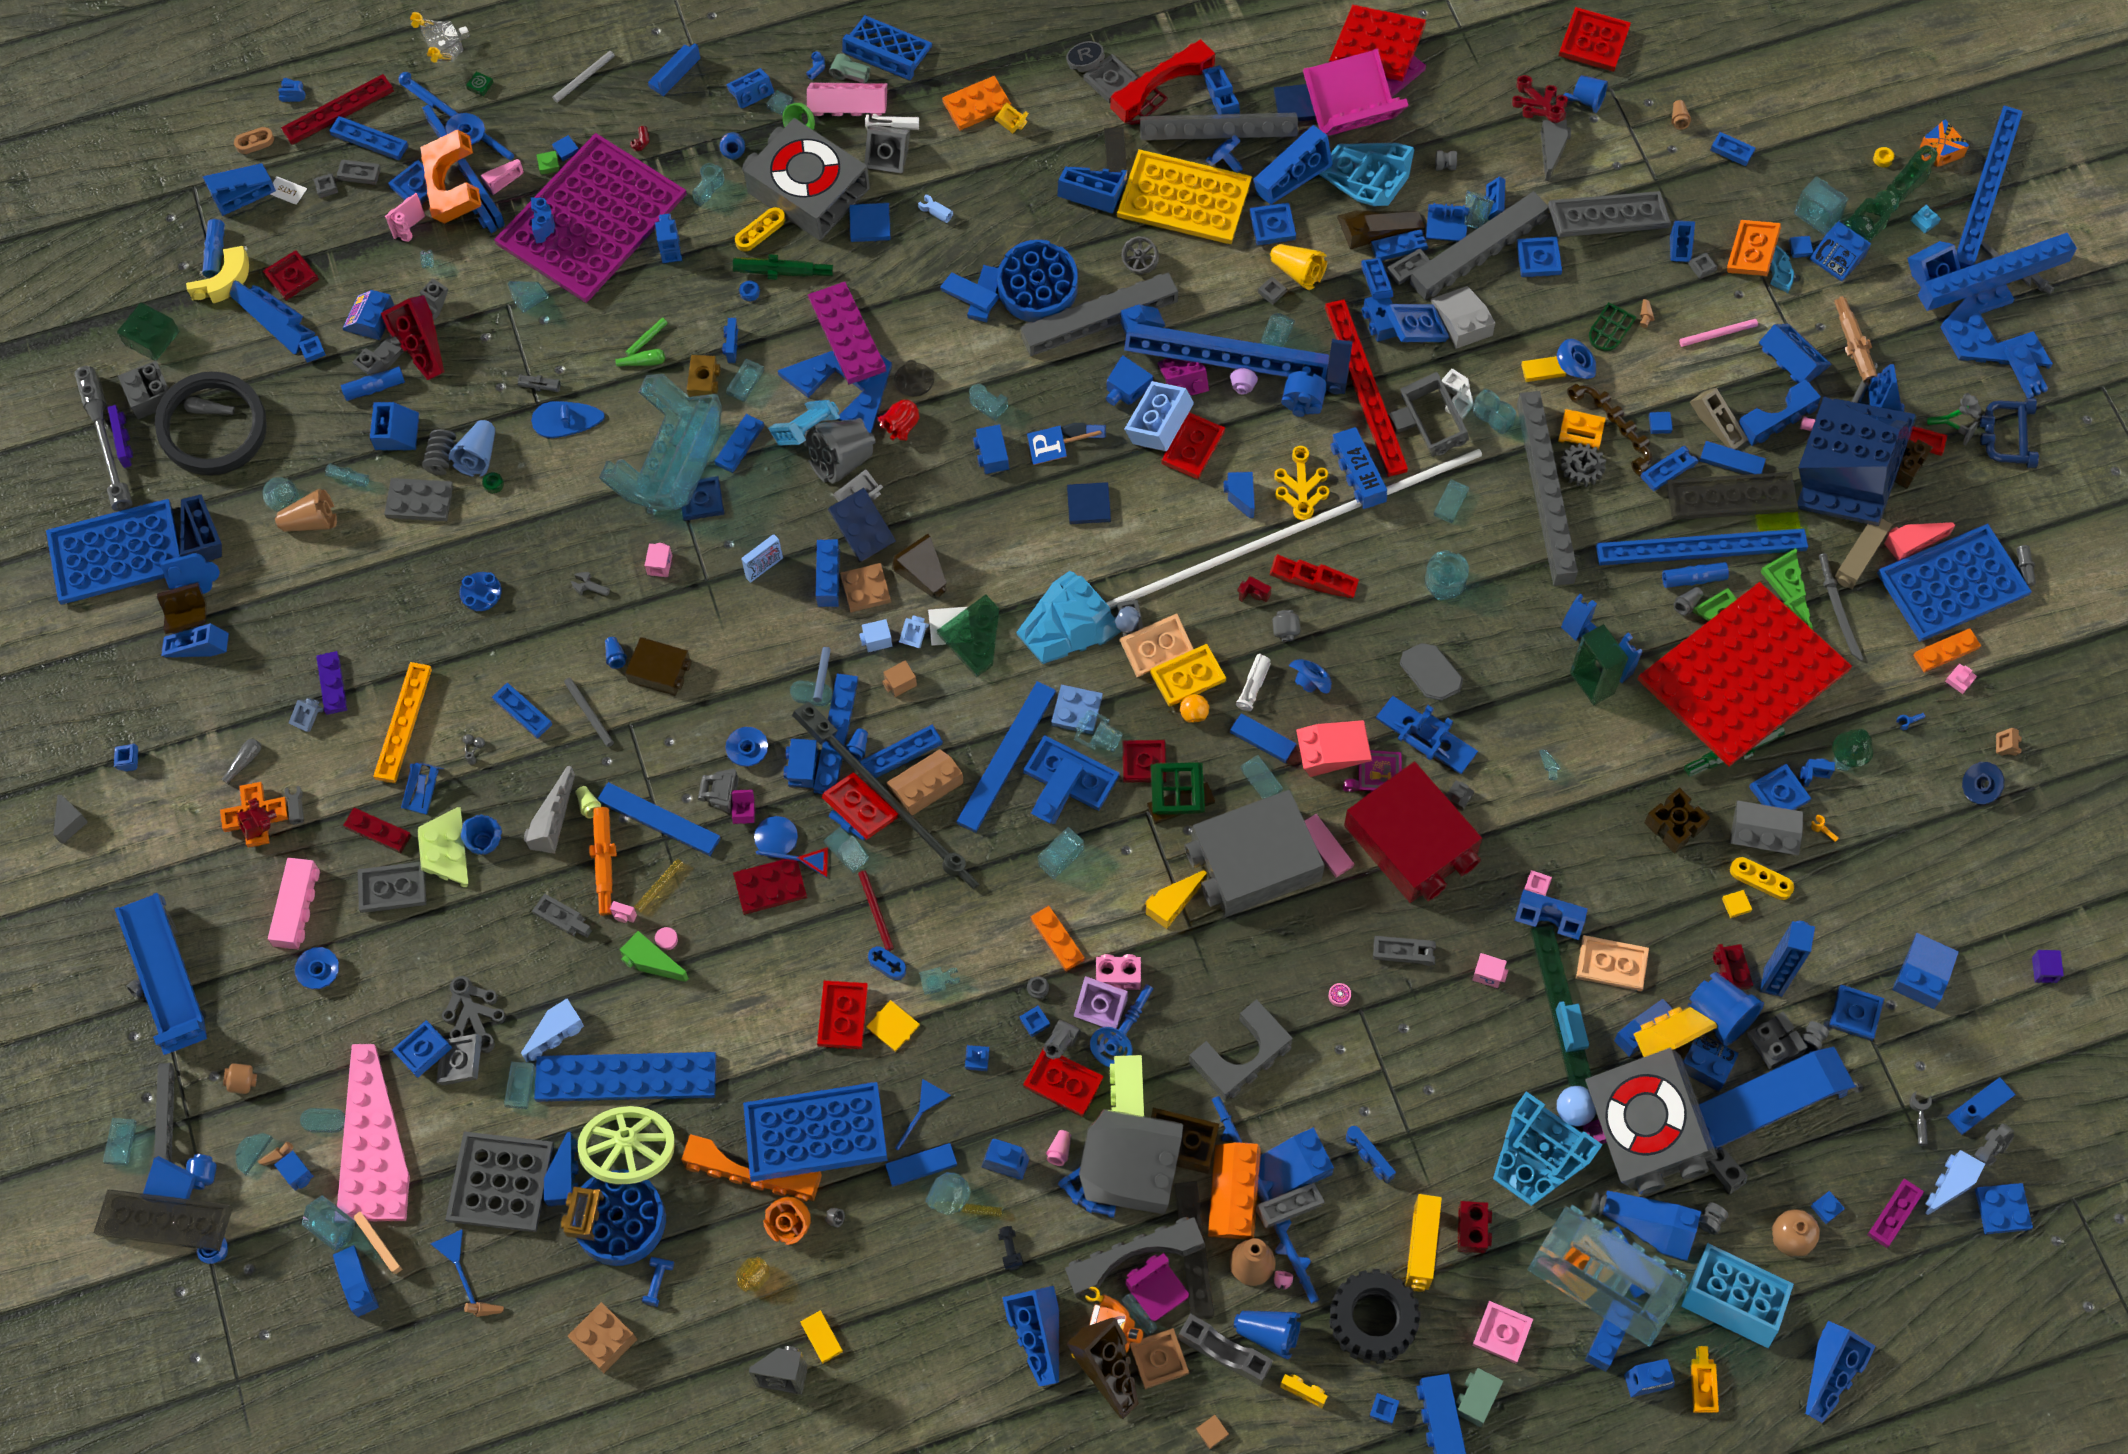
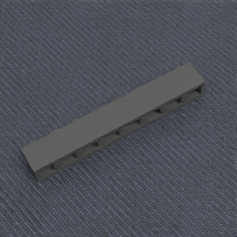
[1140,113,1298,140]
[1410,191,1549,300]
[1021,272,1178,357]

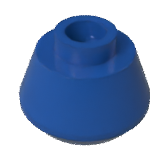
[197,1233,228,1264]

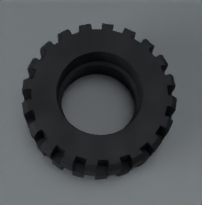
[1329,1269,1420,1364]

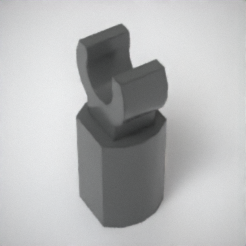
[285,786,304,825]

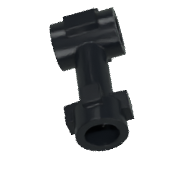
[998,1226,1024,1271]

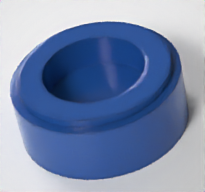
[739,281,760,301]

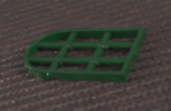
[1589,302,1637,351]

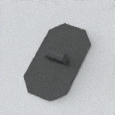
[1400,643,1463,700]

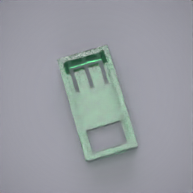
[1570,624,1628,706]

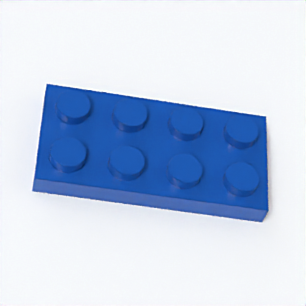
[1024,735,1120,811]

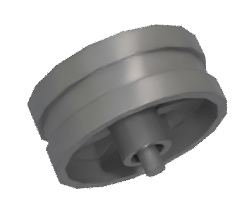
[1121,236,1159,275]

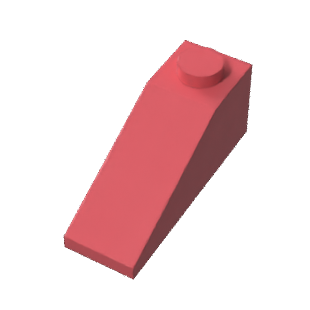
[1884,522,1955,561]

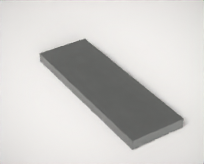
[1548,191,1671,237]

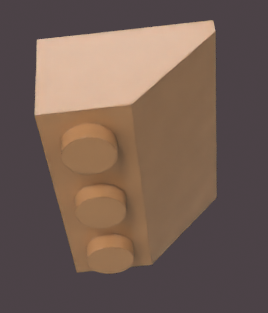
[886,749,964,815]

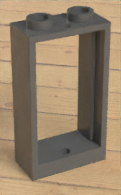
[1400,372,1469,457]

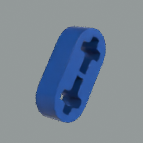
[868,946,906,980]

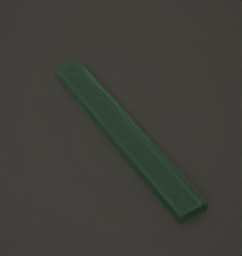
[1530,925,1592,1090]

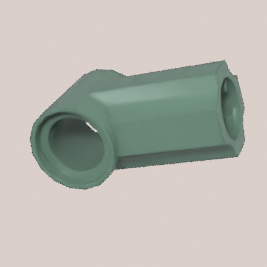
[829,54,870,83]

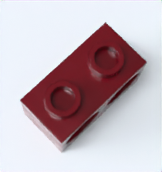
[1457,1201,1492,1253]

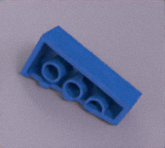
[1254,125,1333,205]

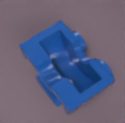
[531,197,555,244]

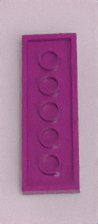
[808,282,886,385]

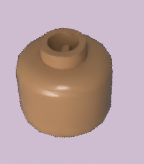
[223,1063,257,1094]

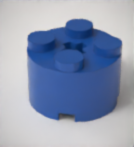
[1281,371,1326,417]

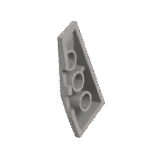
[524,766,575,853]

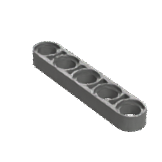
[154,1063,175,1163]

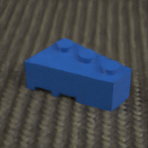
[202,163,276,216]

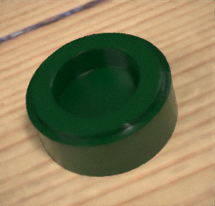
[482,472,504,494]

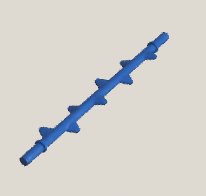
[1212,1096,1319,1304]

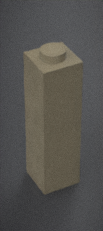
[1834,519,1893,589]

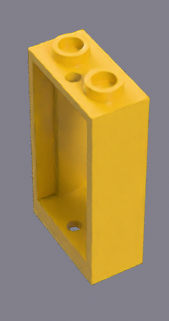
[1405,1194,1442,1292]

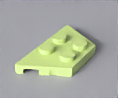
[418,807,468,887]

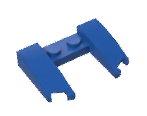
[1561,594,1642,683]

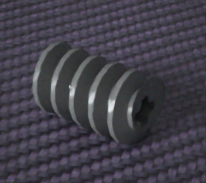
[422,429,457,475]

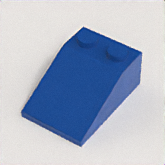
[1892,933,1958,1009]
[1259,1127,1334,1200]

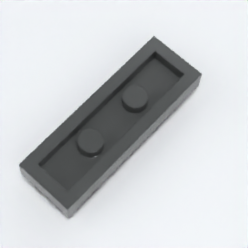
[1255,1183,1325,1228]

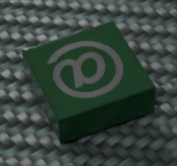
[466,71,494,97]

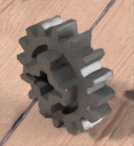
[1560,443,1606,487]

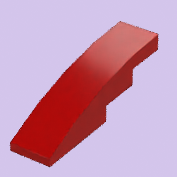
[1269,554,1359,599]

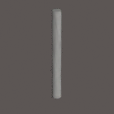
[552,51,615,103]

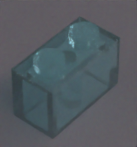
[302,1195,356,1251]

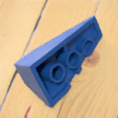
[1602,1191,1701,1262]
[1002,1286,1059,1386]

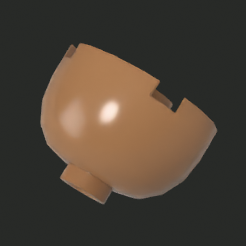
[1772,1209,1820,1257]

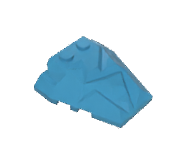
[1017,571,1122,664]
[1493,1091,1603,1206]

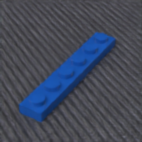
[813,674,858,794]

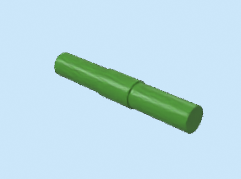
[625,318,668,357]

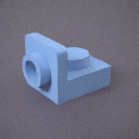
[899,615,929,648]

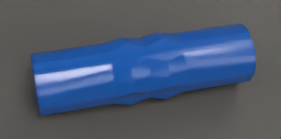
[202,219,225,278]
[341,366,405,401]
[1662,562,1729,588]

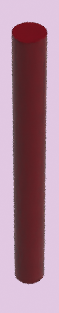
[858,870,894,951]

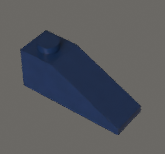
[1326,339,1352,394]

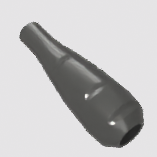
[184,397,235,415]
[221,738,261,784]

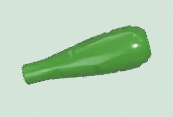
[616,349,665,367]

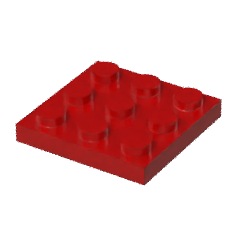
[1558,7,1631,72]

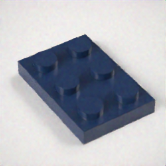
[828,488,896,562]

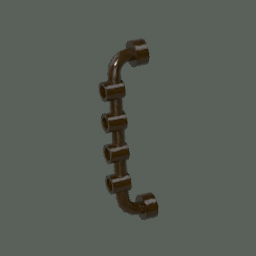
[1567,384,1652,476]

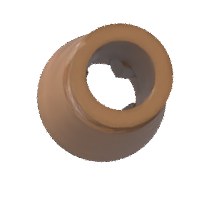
[1671,100,1691,130]

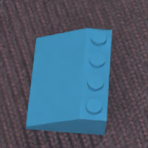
[1681,1243,1794,1348]

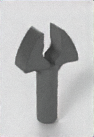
[571,572,610,596]

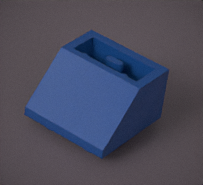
[370,402,419,450]

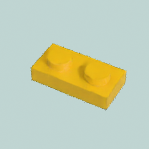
[1280,1374,1328,1409]

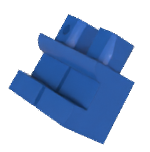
[655,214,682,263]

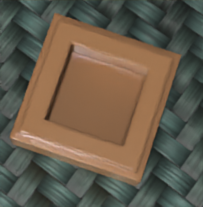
[1196,1415,1229,1449]

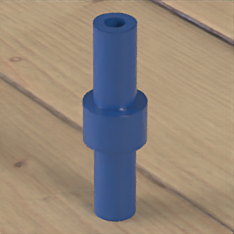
[829,810,865,841]

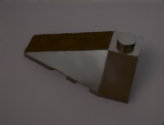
[1337,210,1425,249]

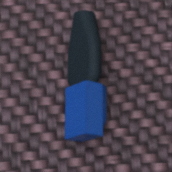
[1061,423,1106,439]

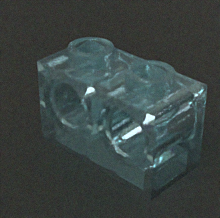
[1038,827,1084,879]

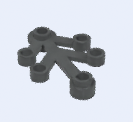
[442,976,506,1053]

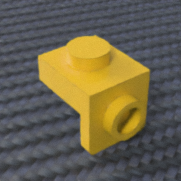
[995,103,1029,134]

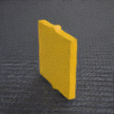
[866,1000,920,1052]

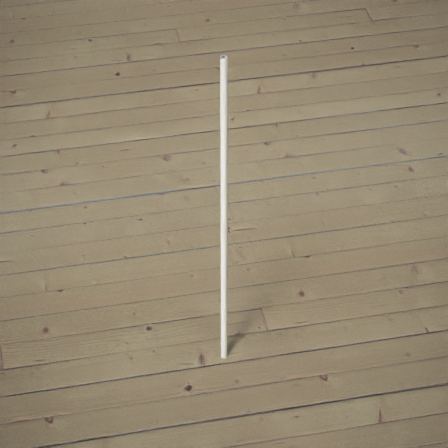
[1106,449,1482,609]

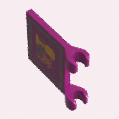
[1343,750,1402,792]

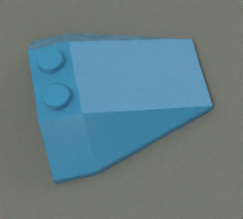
[1319,143,1414,206]

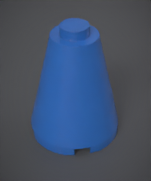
[1234,1311,1301,1359]

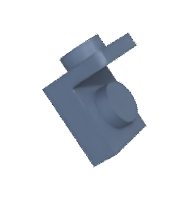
[289,698,324,732]

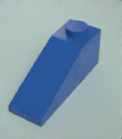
[161,623,229,657]
[1031,757,1084,824]
[1614,999,1672,1057]
[333,1245,379,1317]

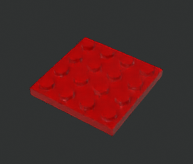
[1329,5,1426,82]

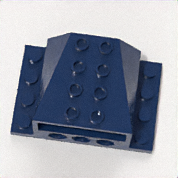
[1796,396,1916,526]

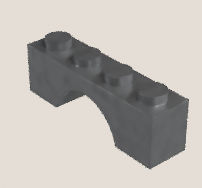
[1178,1314,1273,1386]

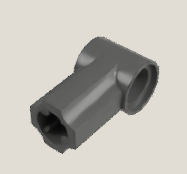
[1043,1019,1080,1060]

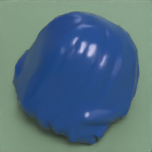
[461,814,502,855]

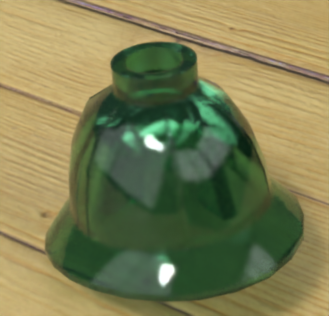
[1832,729,1873,767]

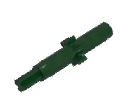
[733,254,833,280]
[1684,725,1785,777]

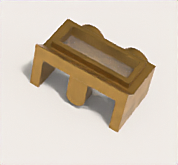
[561,1187,604,1241]

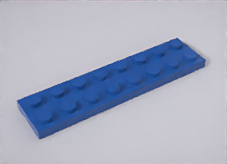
[534,1052,716,1102]

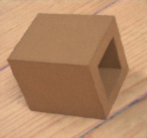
[882,660,917,697]

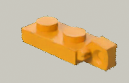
[1691,1346,1719,1413]

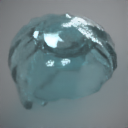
[262,477,299,512]

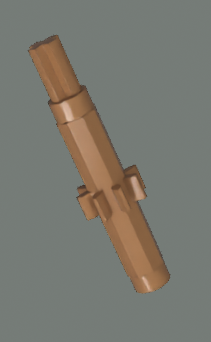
[1834,296,1877,384]

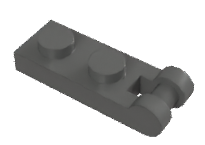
[1373,936,1436,966]

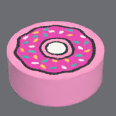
[1328,983,1351,1007]

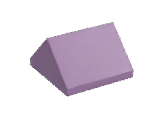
[1074,976,1128,1029]

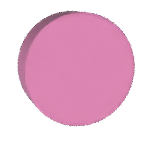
[655,927,678,951]

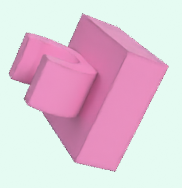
[1945,663,1977,694]

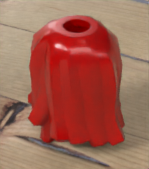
[877,399,919,441]

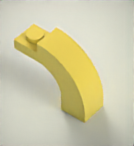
[186,246,249,303]

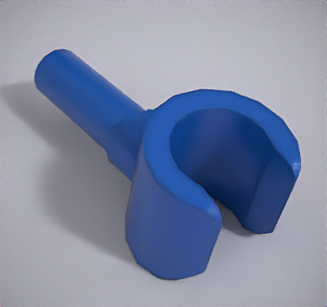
[1896,713,1925,731]

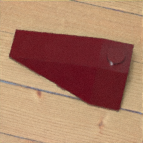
[381,295,444,380]

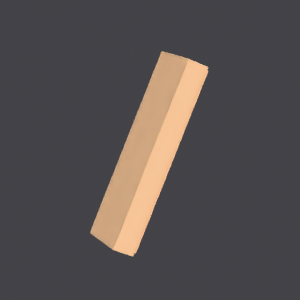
[354,1212,403,1274]

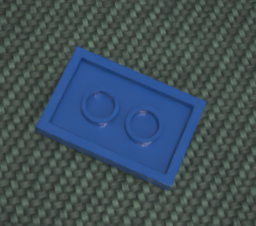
[1385,304,1449,342]

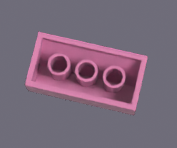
[807,83,888,116]

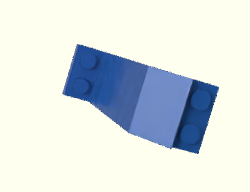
[114,893,207,1055]
[1699,1047,1856,1149]

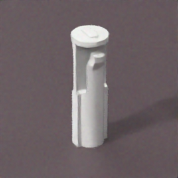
[865,114,919,131]
[1236,654,1271,711]

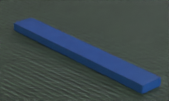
[422,105,505,229]
[957,681,1056,833]

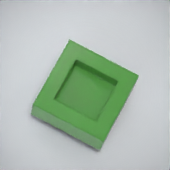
[536,151,560,175]

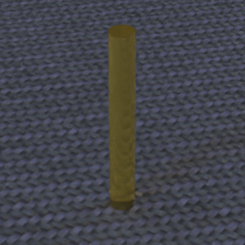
[634,859,683,912]
[933,1200,1003,1217]

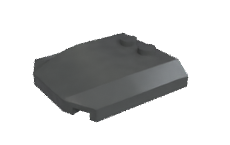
[1079,1109,1183,1215]

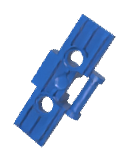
[1376,696,1478,774]

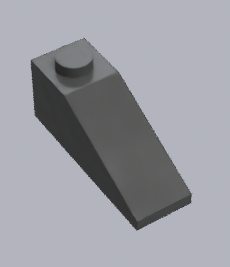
[1540,120,1571,181]

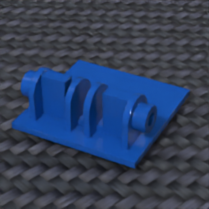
[1426,203,1469,241]

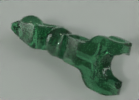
[1844,145,1938,242]

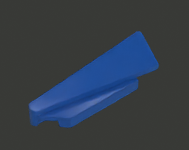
[230,280,315,354]

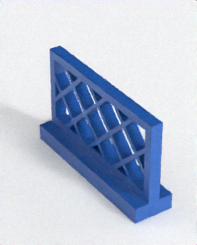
[842,15,932,80]

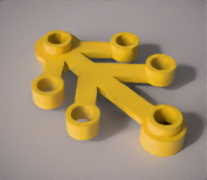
[1274,446,1329,520]

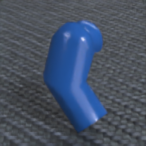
[806,51,825,80]

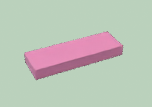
[1304,814,1354,878]

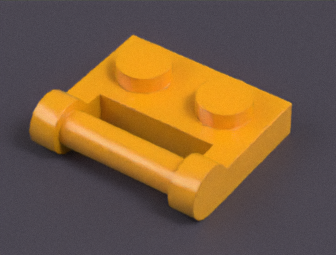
[1558,409,1606,450]

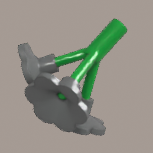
[1927,393,1981,446]

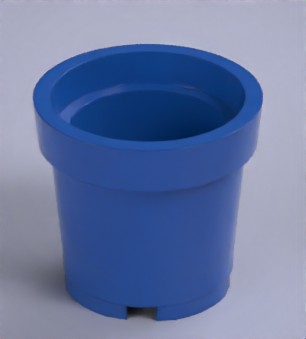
[1688,972,1764,1046]

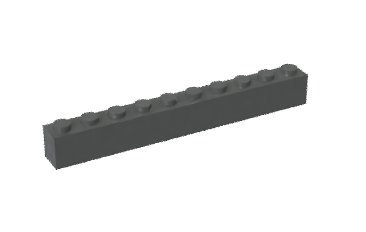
[1517,391,1578,586]

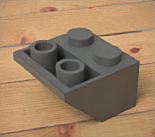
[118,360,169,419]

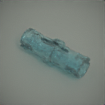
[325,464,369,488]

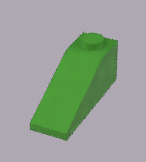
[620,931,689,982]

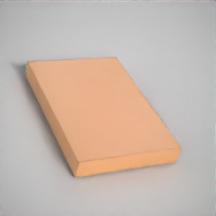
[1119,614,1194,678]
[1576,935,1649,991]

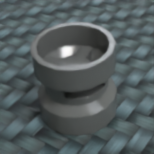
[1435,150,1457,171]
[1801,1021,1829,1052]
[1698,1202,1729,1235]

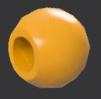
[1180,694,1209,723]

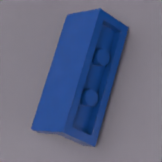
[648,43,700,96]

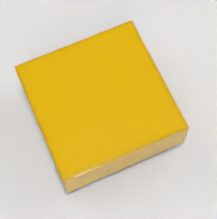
[1722,890,1752,918]

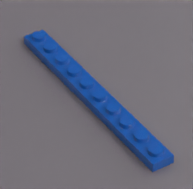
[1956,106,2023,268]
[1596,529,1808,566]

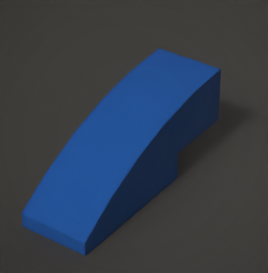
[1202,65,1240,114]

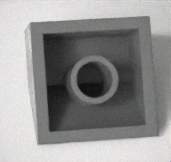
[864,125,910,173]

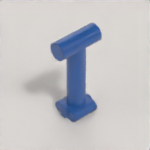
[642,1257,674,1307]

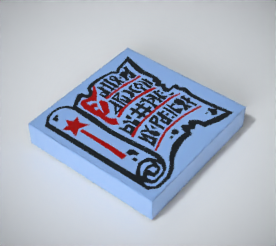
[742,534,783,583]

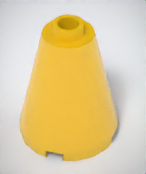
[1270,244,1327,290]

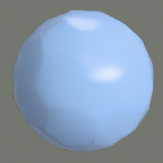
[1557,1086,1596,1126]

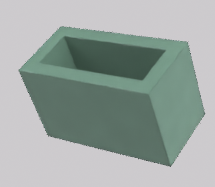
[1455,1368,1503,1427]

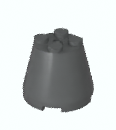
[804,418,875,484]

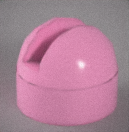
[1274,1271,1293,1289]

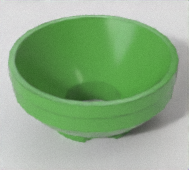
[783,103,815,130]

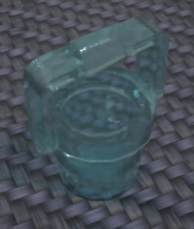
[1074,710,1123,753]

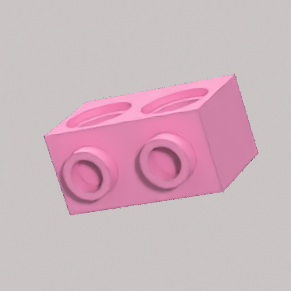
[1096,954,1141,990]

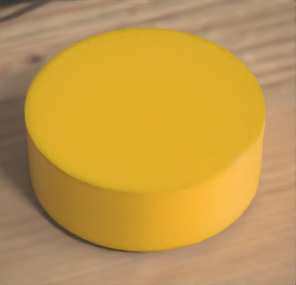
[1873,147,1895,167]

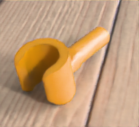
[1811,815,1838,842]

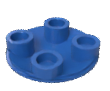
[460,572,501,611]
[754,816,798,858]

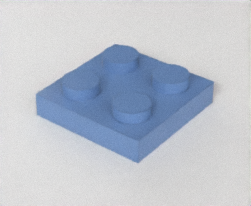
[1051,685,1103,735]

